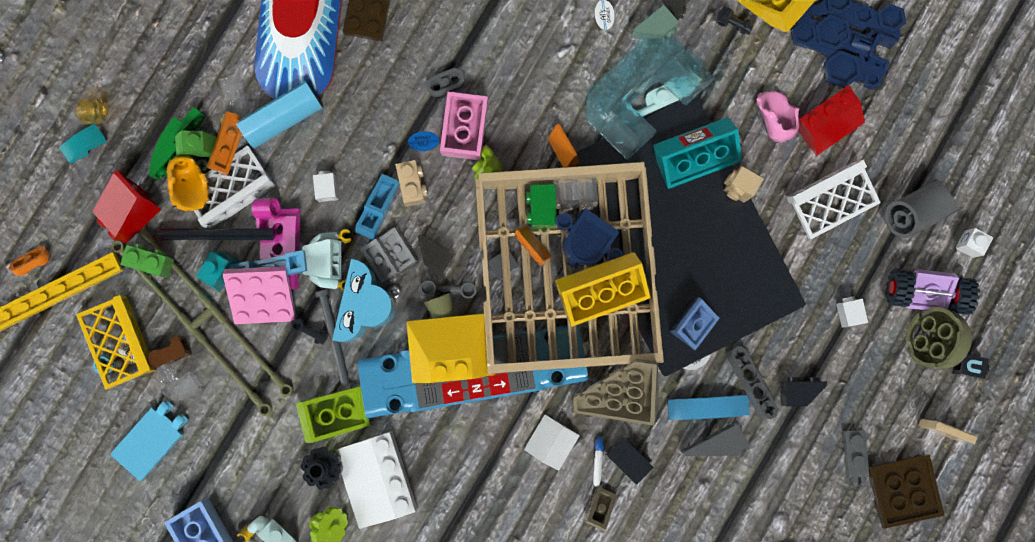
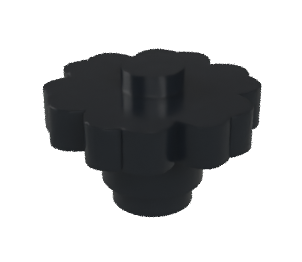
[300,446,343,490]

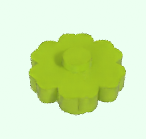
[309,506,348,542]

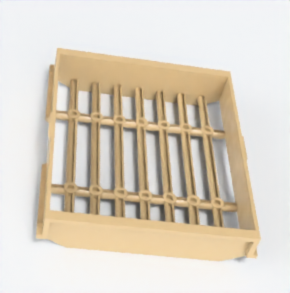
[475,162,664,375]

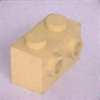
[395,160,428,207]
[723,166,763,202]

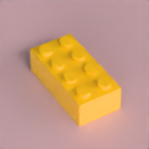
[555,252,651,326]

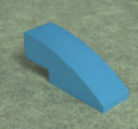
[355,174,400,240]

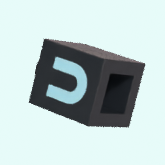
[952,355,989,379]

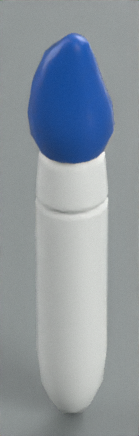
[593,436,604,487]

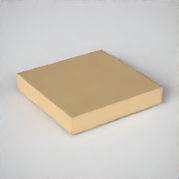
[918,419,977,444]

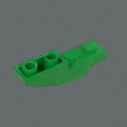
[149,107,206,181]

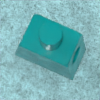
[196,250,240,293]

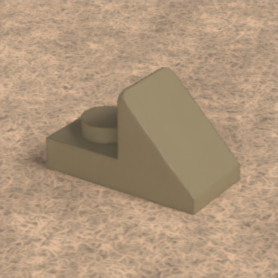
[585,486,617,531]

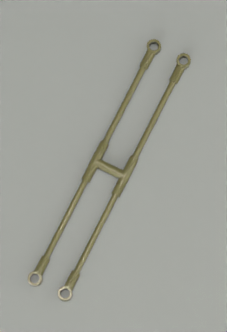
[111,225,294,416]

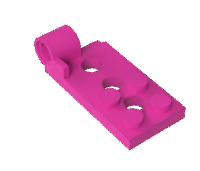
[252,198,300,290]

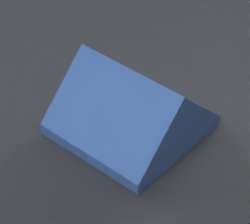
[670,298,719,350]

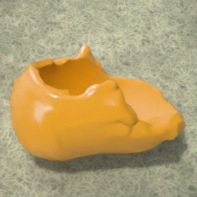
[166,156,209,211]

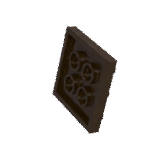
[868,454,945,529]

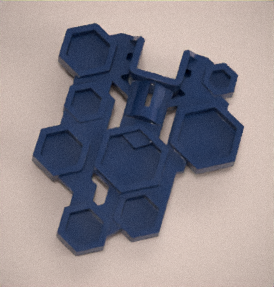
[791,0,907,90]

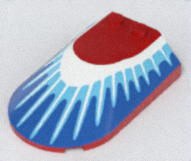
[254,0,343,99]

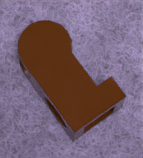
[148,336,192,368]

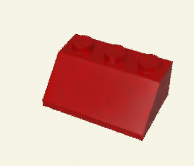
[798,85,865,156]

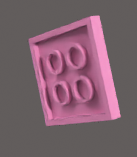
[223,266,296,324]

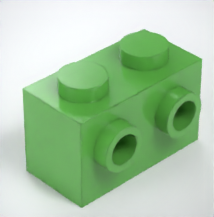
[120,243,174,278]

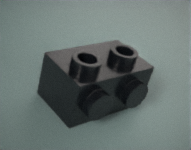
[605,437,654,485]

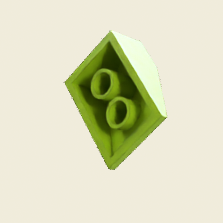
[296,386,370,443]

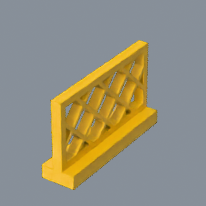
[76,295,156,390]

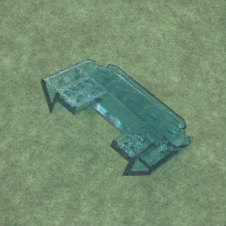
[586,38,715,160]

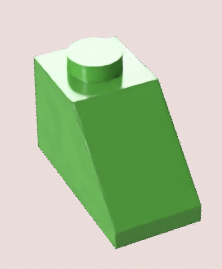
[175,130,217,157]

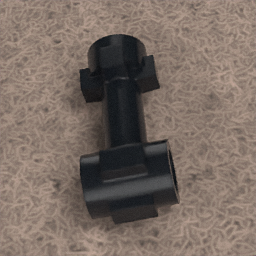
[716,7,754,35]
[290,318,329,345]

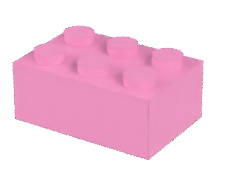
[440,92,488,160]

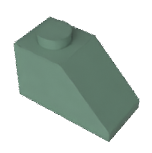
[631,5,679,41]

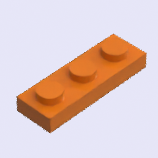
[207,111,243,175]

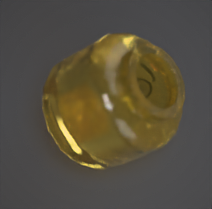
[75,98,108,125]

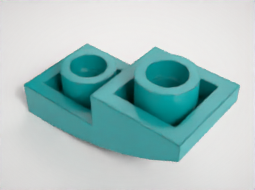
[59,124,106,164]

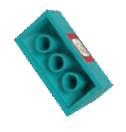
[653,117,742,189]

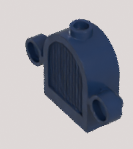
[555,208,624,269]

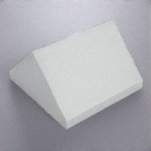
[524,415,580,471]

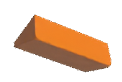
[548,124,578,168]
[515,226,552,266]

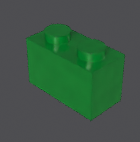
[526,184,556,230]

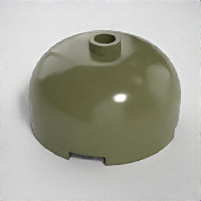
[906,307,972,370]

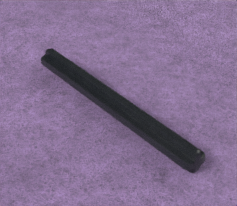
[157,228,275,240]

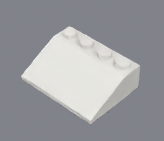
[335,430,418,529]

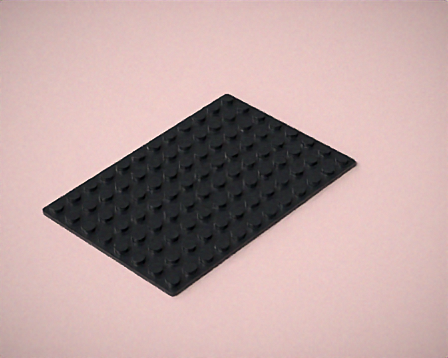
[555,94,806,376]

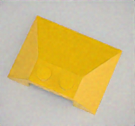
[406,314,494,383]

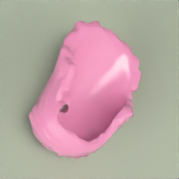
[757,91,800,142]

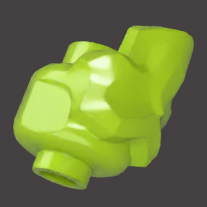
[472,145,502,179]

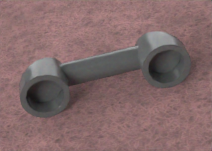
[420,280,477,299]

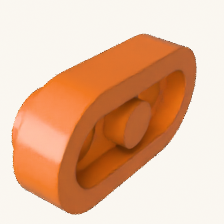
[9,246,51,276]

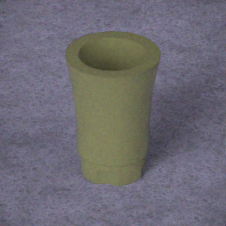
[424,293,456,319]

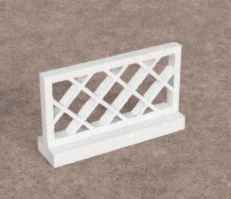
[194,146,276,229]
[786,160,880,239]

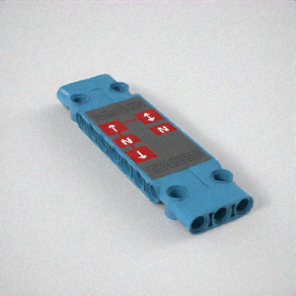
[358,324,588,418]

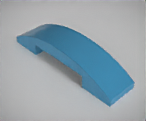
[231,250,308,276]
[667,395,750,420]

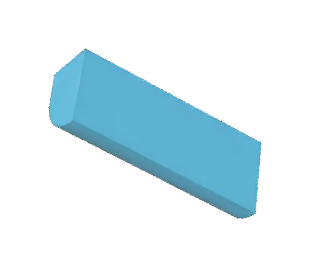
[236,81,323,149]

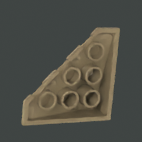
[573,359,659,426]

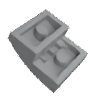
[360,227,418,283]

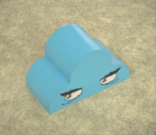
[332,259,396,342]

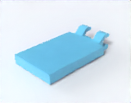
[110,401,189,481]

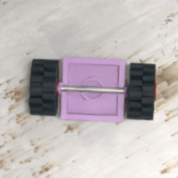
[886,269,980,315]

